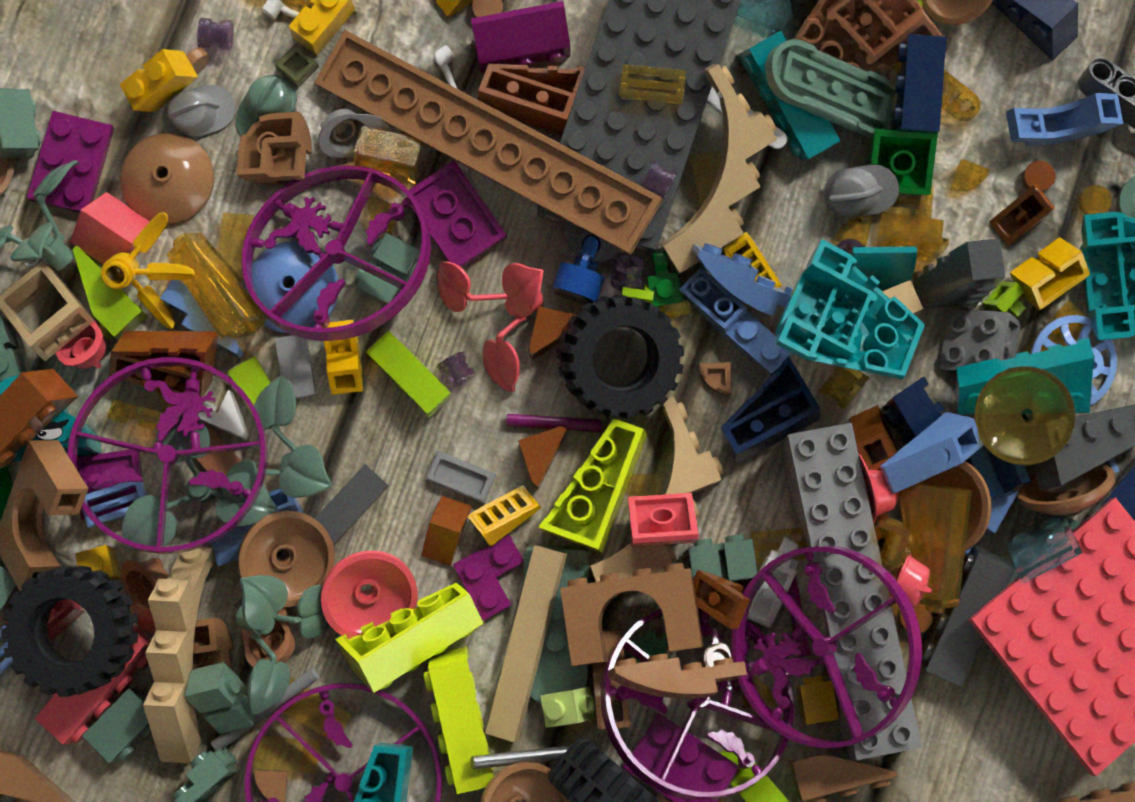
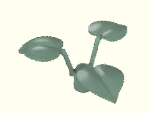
[0,160,80,271]
[221,376,332,498]
[122,415,277,550]
[236,575,330,714]

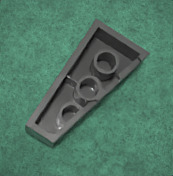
[1025,404,1135,490]
[922,545,1016,686]

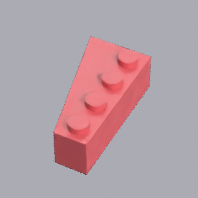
[34,624,151,745]

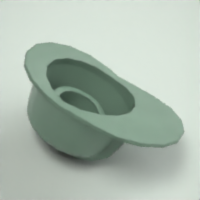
[236,75,297,135]

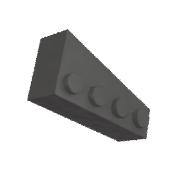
[913,238,1005,310]

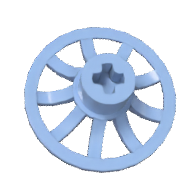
[1031,315,1117,405]

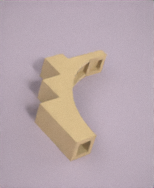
[660,64,777,273]
[590,396,724,582]
[143,547,215,763]

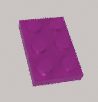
[27,111,115,213]
[404,160,507,268]
[623,713,741,802]

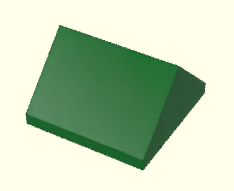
[868,128,938,195]

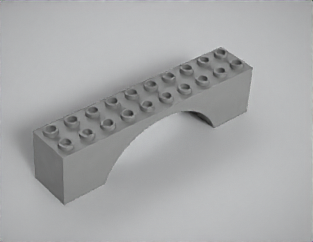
[780,422,922,760]

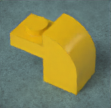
[324,320,363,395]

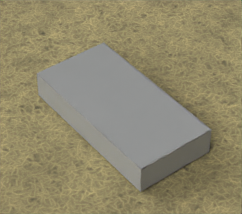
[275,335,317,399]
[425,450,496,504]

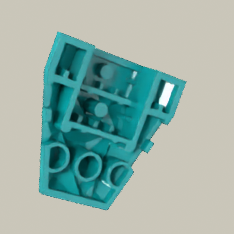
[1080,212,1135,341]
[775,239,925,379]

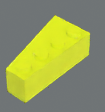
[539,419,647,554]
[335,583,483,693]
[424,646,494,794]

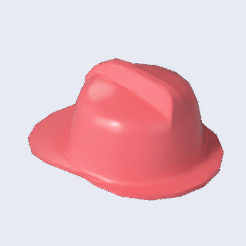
[55,321,106,370]
[859,454,899,523]
[889,554,933,607]

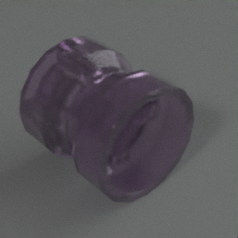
[197,18,234,51]

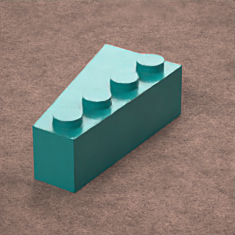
[736,31,840,161]
[956,338,1094,415]
[354,742,413,802]

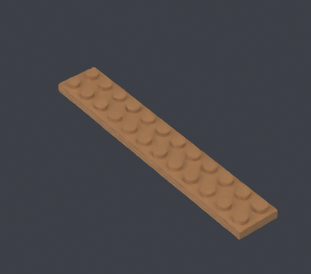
[314,30,663,255]

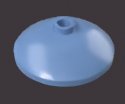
[245,241,339,334]

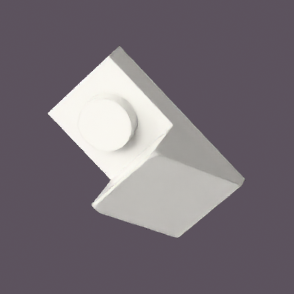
[198,390,249,441]

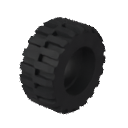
[557,295,684,420]
[1,566,139,697]
[548,736,660,802]

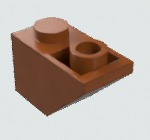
[849,405,899,470]

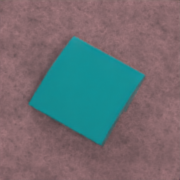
[850,247,917,291]

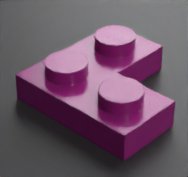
[453,534,524,621]

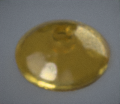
[974,366,1076,465]

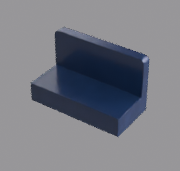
[966,424,1031,498]

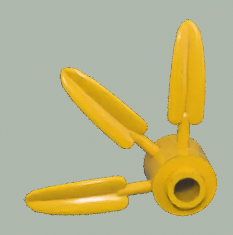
[101,212,195,329]

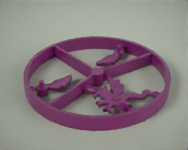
[242,165,431,341]
[68,357,268,554]
[731,546,922,748]
[601,607,794,801]
[245,683,442,802]

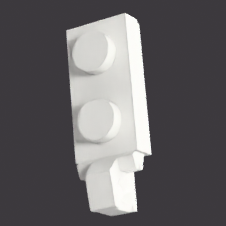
[747,537,799,628]

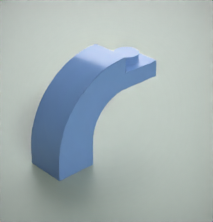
[1006,93,1124,146]

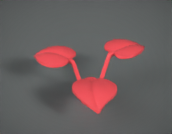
[437,261,544,392]

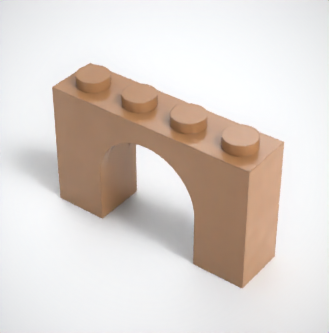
[0,440,88,591]
[560,563,703,666]

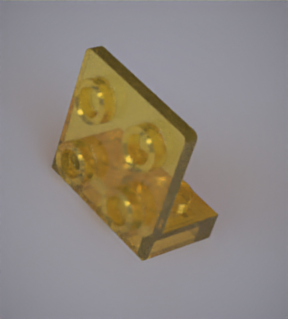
[876,212,949,262]

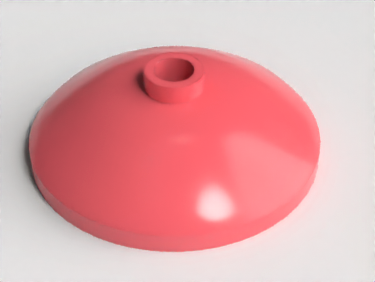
[320,550,418,639]

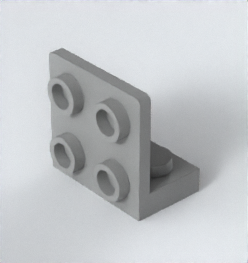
[939,309,1021,372]

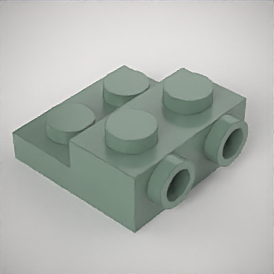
[172,747,239,802]

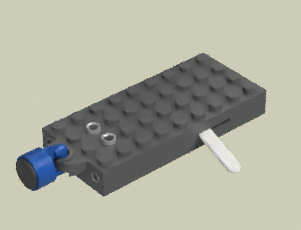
[537,0,787,305]

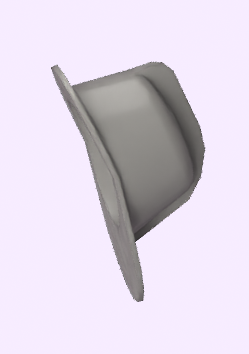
[162,84,236,139]
[318,109,391,158]
[824,165,899,218]

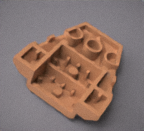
[793,0,942,73]

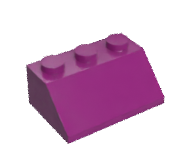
[471,1,571,74]

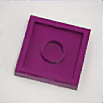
[77,449,144,521]

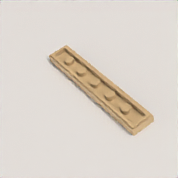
[485,545,567,743]

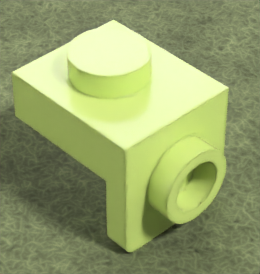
[540,687,595,728]

